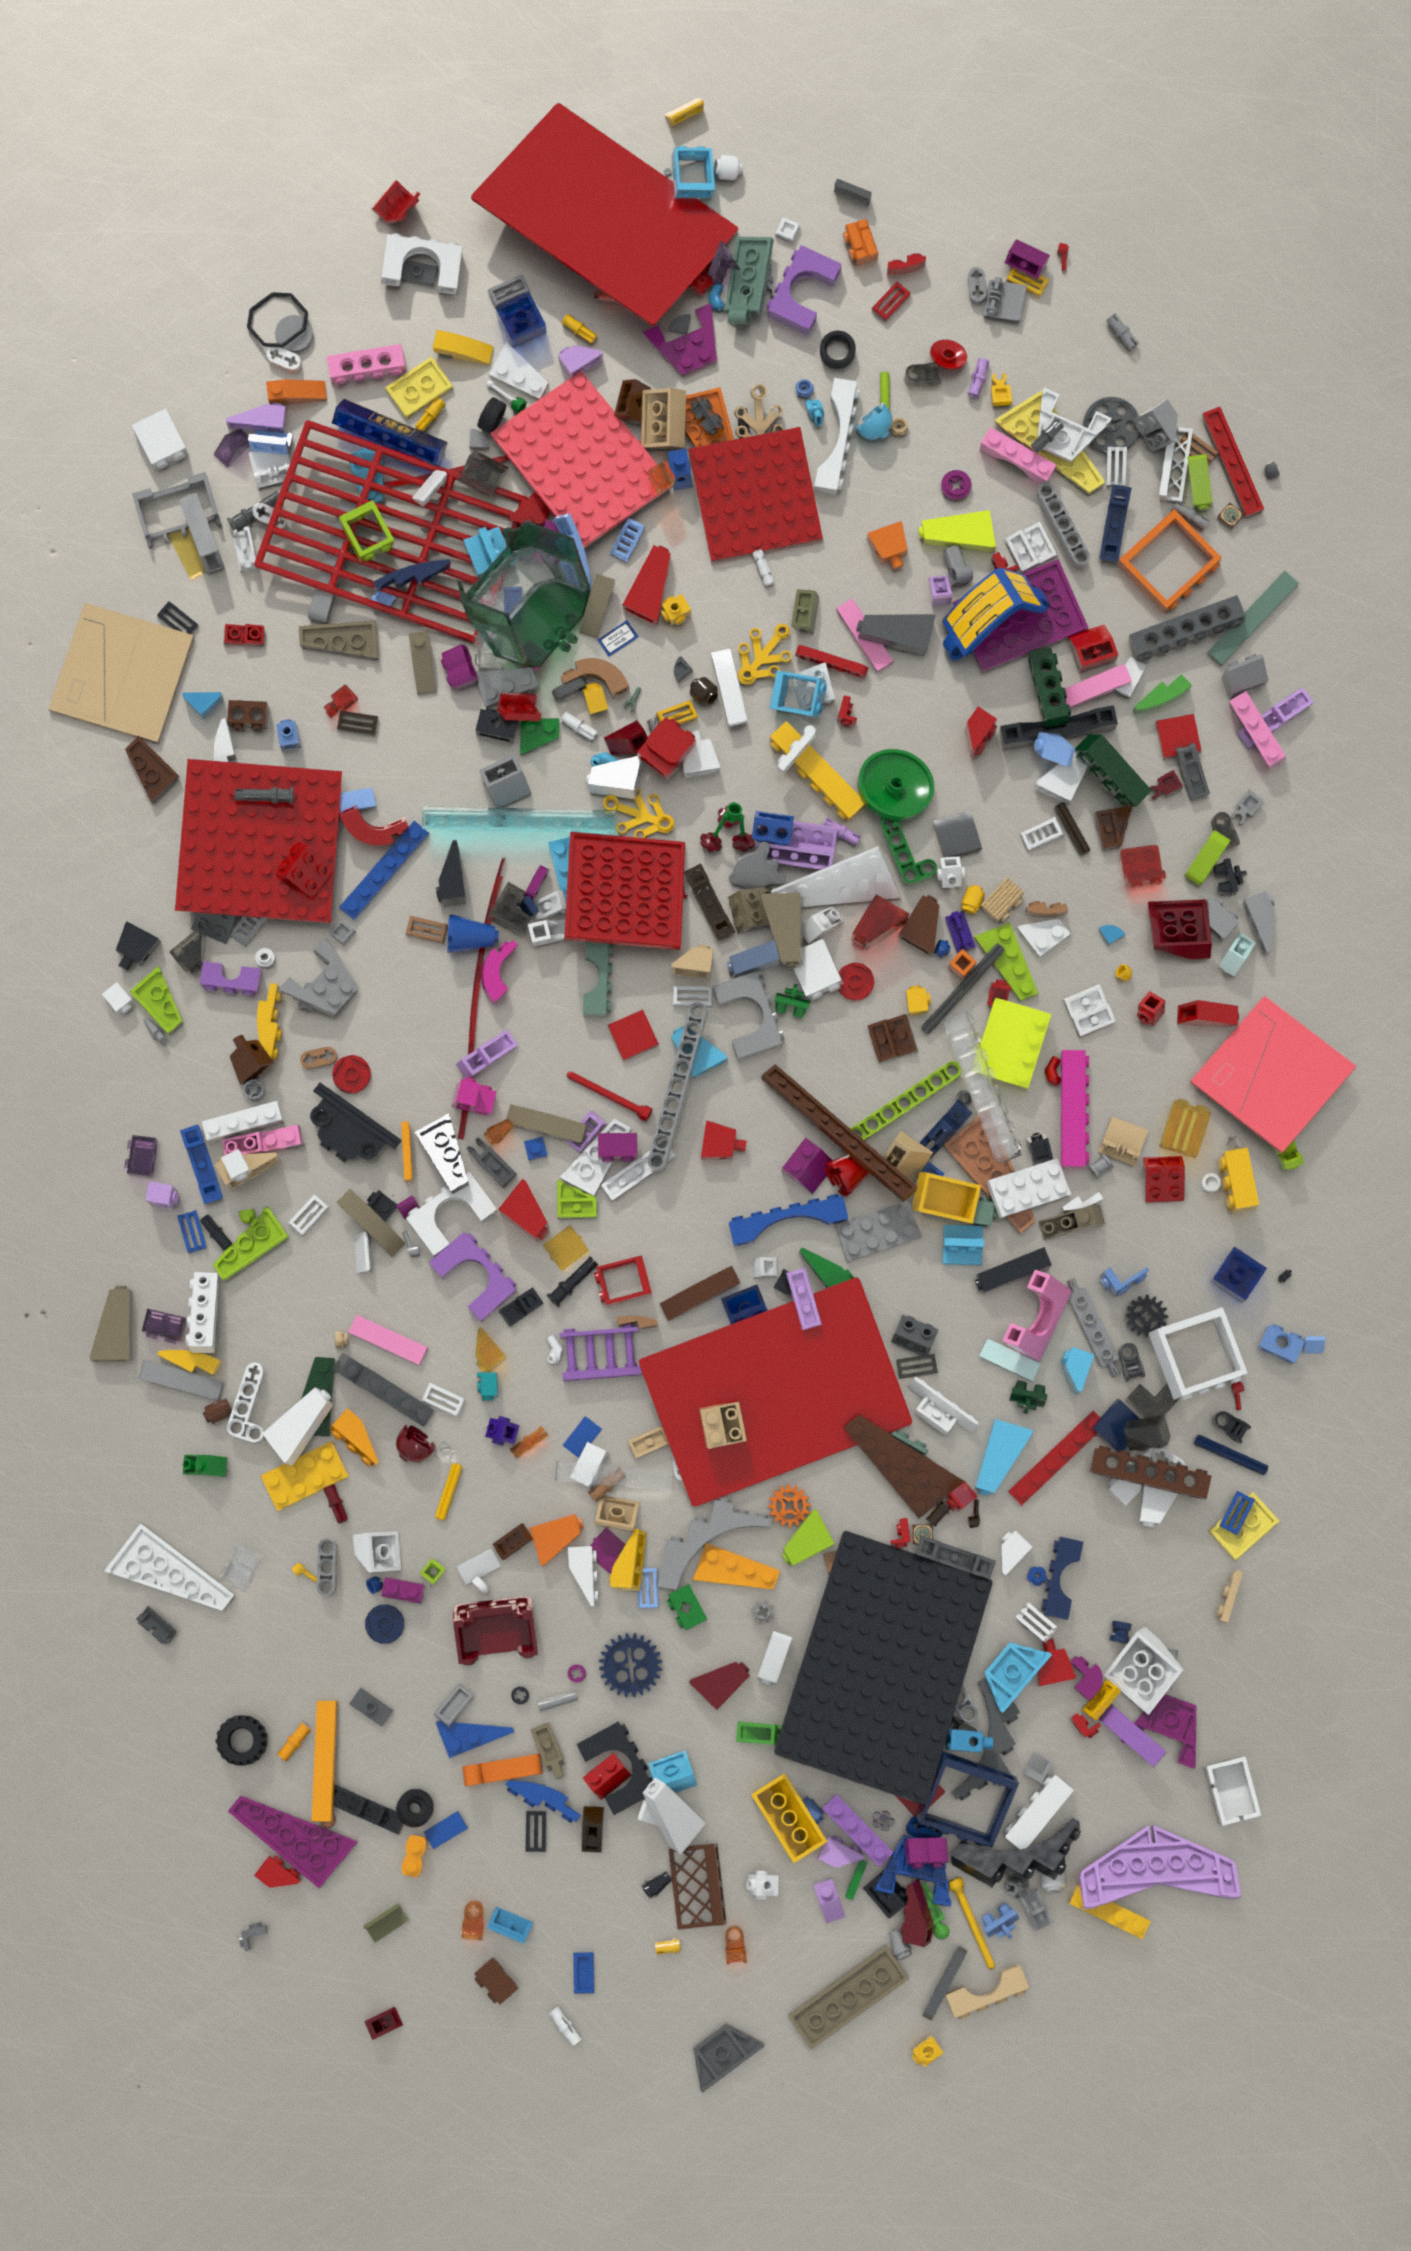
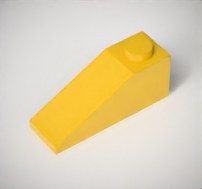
[609,1529,647,1591]

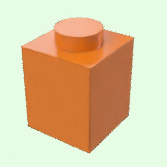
[948,949,977,980]

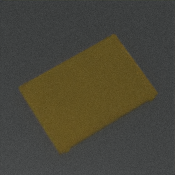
[168,528,206,578]

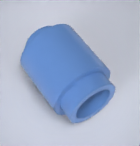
[802,1796,824,1824]

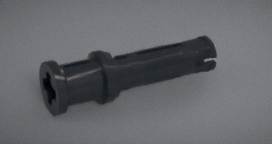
[546,1256,598,1308]

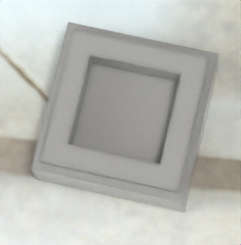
[328,918,356,946]

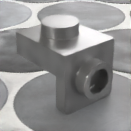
[239,1922,268,1951]

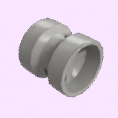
[244,1080,265,1102]

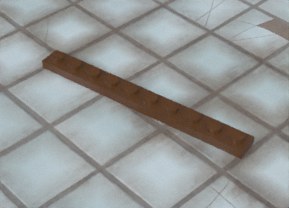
[761,1064,918,1202]

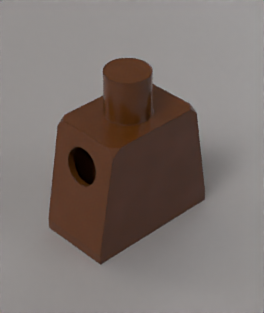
[230,1035,274,1085]

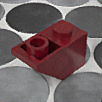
[604,720,648,754]

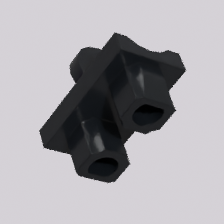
[1213,858,1247,896]

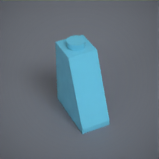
[671,1027,728,1079]

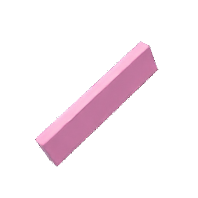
[836,598,893,672]
[348,1315,428,1366]

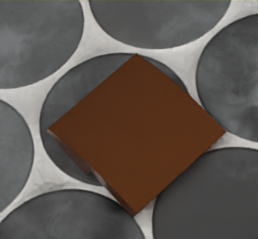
[868,1014,918,1062]

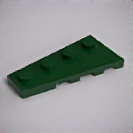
[301,1357,335,1437]

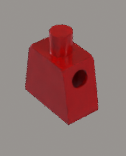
[701,1121,747,1160]
[1037,1638,1076,1687]

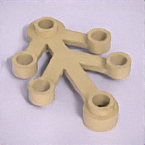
[734,384,784,438]

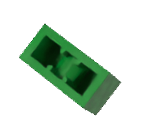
[666,1584,707,1631]

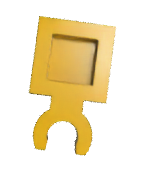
[990,373,1012,406]

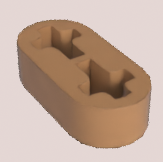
[300,1047,337,1070]

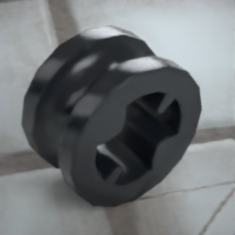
[511,1686,529,1704]

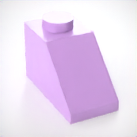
[558,345,603,378]

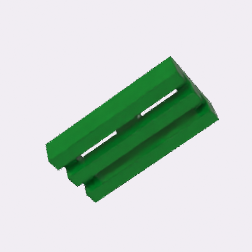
[845,1860,867,1901]

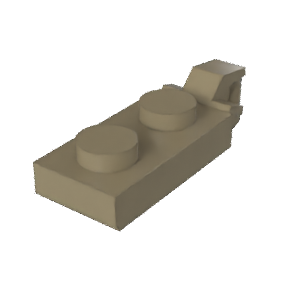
[531,1722,565,1779]

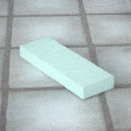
[979,1339,1041,1382]

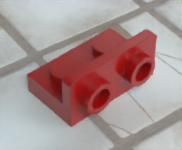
[497,693,542,721]

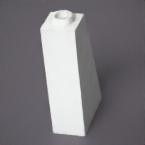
[262,1387,333,1466]
[643,1777,706,1854]

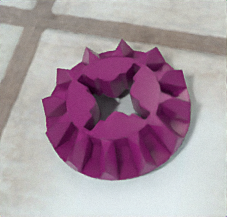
[941,470,972,500]

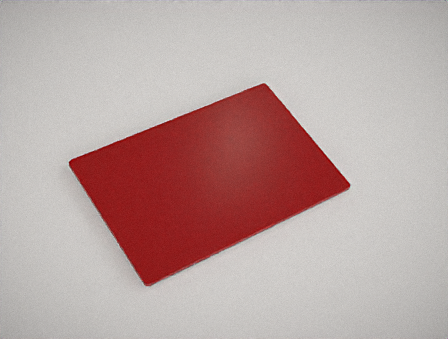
[471,103,738,326]
[639,1277,913,1507]

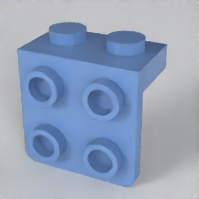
[1100,1267,1149,1296]

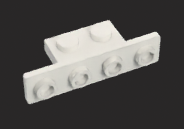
[908,1377,979,1436]

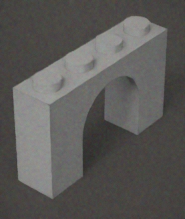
[713,971,785,1061]

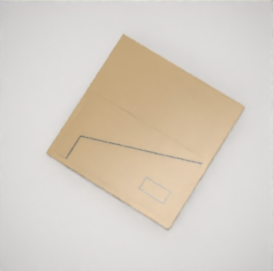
[48,603,194,744]

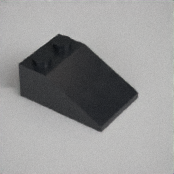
[436,840,466,907]

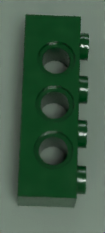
[1028,647,1071,728]

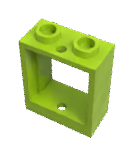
[339,500,394,562]

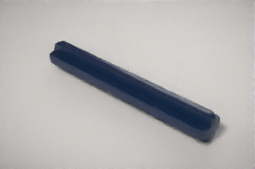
[1194,1435,1269,1475]

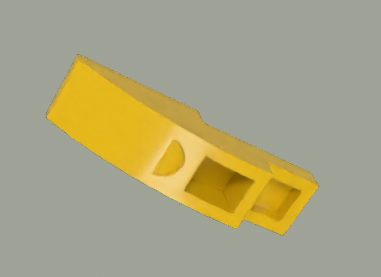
[257,983,282,1060]

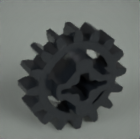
[1125,1295,1168,1338]

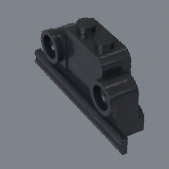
[310,1082,402,1163]

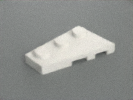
[489,342,548,400]

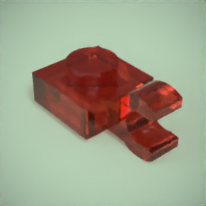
[324,684,358,718]

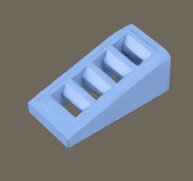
[610,518,645,563]

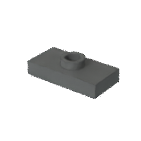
[401,260,438,286]
[349,1688,393,1727]

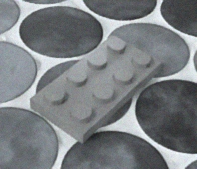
[835,1201,922,1262]

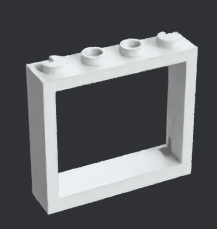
[1149,1307,1248,1400]

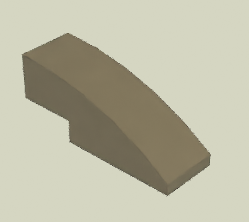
[579,574,615,638]

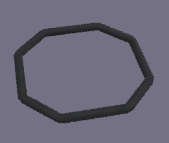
[247,292,308,348]

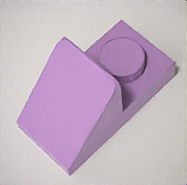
[813,1878,845,1923]

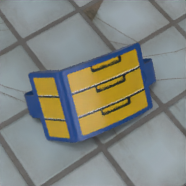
[942,568,1050,660]

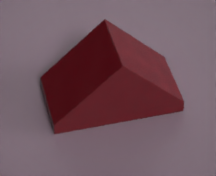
[364,2007,403,2040]

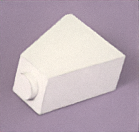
[1034,753,1088,805]
[586,756,643,799]
[1138,1474,1185,1528]
[758,1631,792,1686]

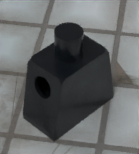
[116,921,161,971]

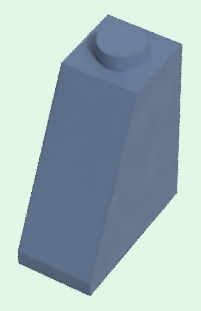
[727,940,780,978]

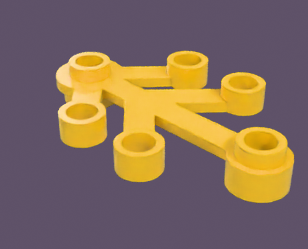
[738,624,792,685]
[603,788,675,838]

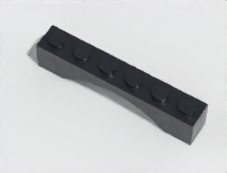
[999,705,1118,750]

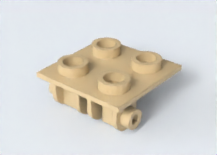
[1098,1116,1149,1166]

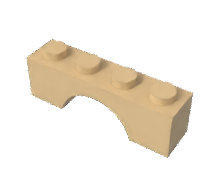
[945,1964,1029,2020]

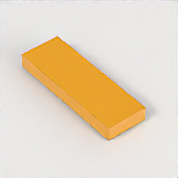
[401,1121,413,1182]

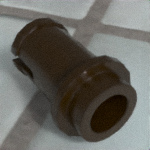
[926,1501,950,1527]

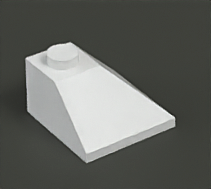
[353,1531,402,1573]

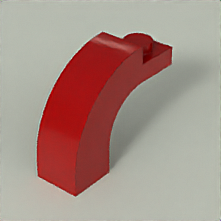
[339,805,409,845]

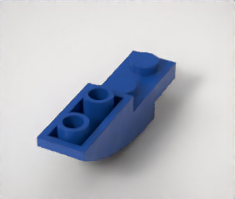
[505,1781,581,1823]

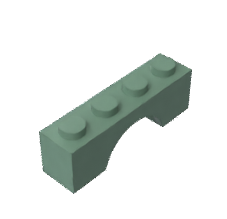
[583,942,613,1018]

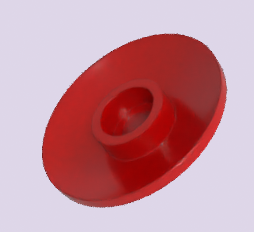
[930,339,967,370]

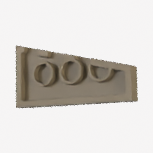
[299,620,378,659]

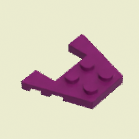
[643,304,717,377]
[1121,1694,1197,1769]

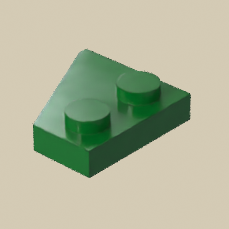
[520,718,559,756]

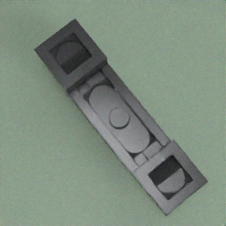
[915,1535,996,1579]

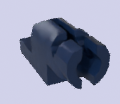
[919,1100,973,1158]

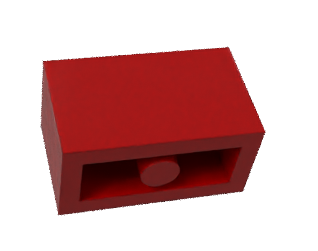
[583,1753,632,1800]

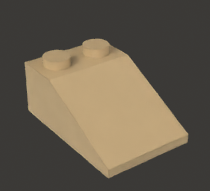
[215,1153,281,1190]

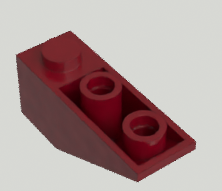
[901,1879,934,1947]

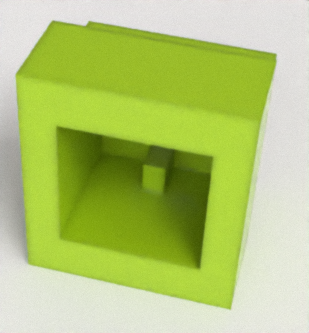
[419,1558,446,1585]

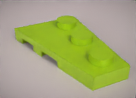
[129,966,183,1034]

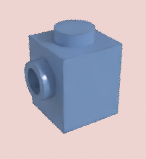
[276,719,301,751]

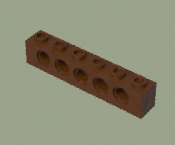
[1089,1446,1212,1500]

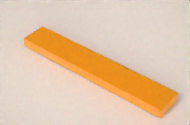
[312,1701,338,1822]

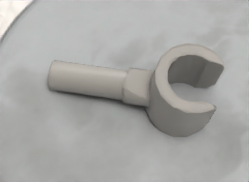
[402,1231,420,1257]

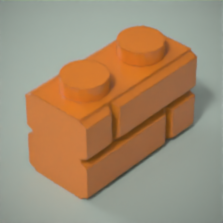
[843,219,878,265]

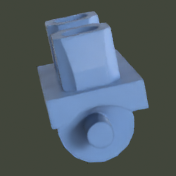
[982,1903,1019,1939]

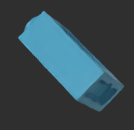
[671,146,715,198]
[770,670,827,718]

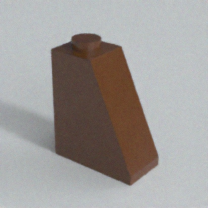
[898,895,939,957]

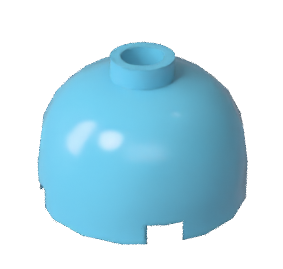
[855,403,893,440]

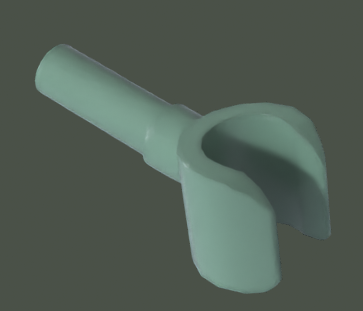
[623,687,641,712]

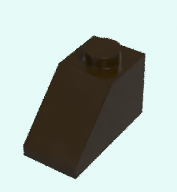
[582,1806,604,1853]

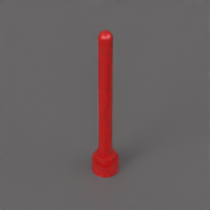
[567,1071,653,1122]

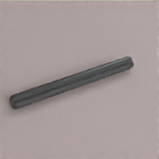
[921,943,1005,1034]

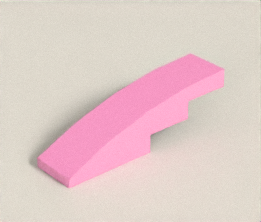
[1054,664,1132,709]

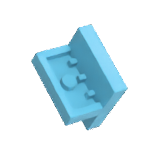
[463,527,513,576]
[942,1225,984,1266]
[648,1750,697,1793]

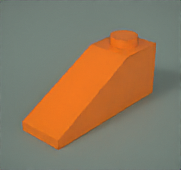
[266,379,327,405]

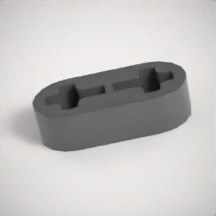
[552,677,588,701]

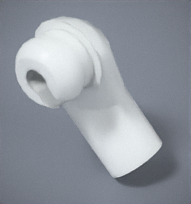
[546,1334,563,1364]

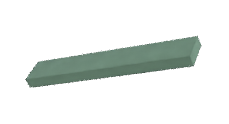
[1207,571,1299,666]

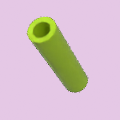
[880,372,890,410]

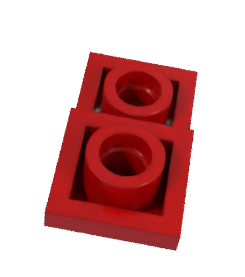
[887,253,926,275]
[223,624,264,646]

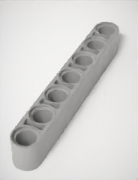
[308,499,357,623]

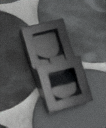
[499,1287,544,1327]

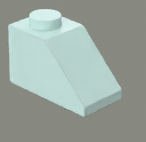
[1219,933,1256,977]

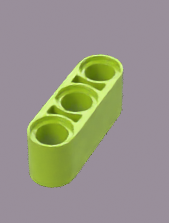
[1184,830,1231,886]

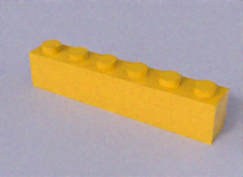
[770,721,866,822]

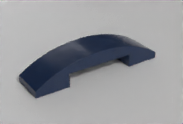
[1099,484,1132,563]

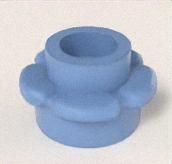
[795,379,814,398]

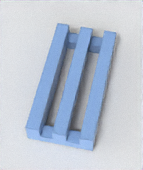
[638,1568,658,1609]

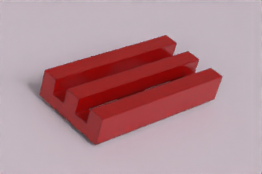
[872,281,911,322]

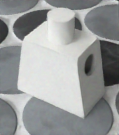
[684,731,720,778]

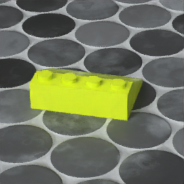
[972,998,1052,1089]

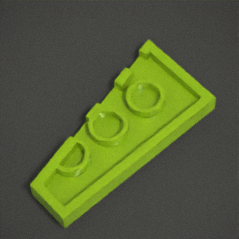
[213,1206,289,1282]

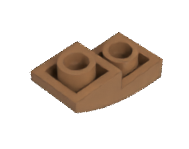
[1025,901,1068,918]

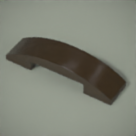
[684,863,736,941]

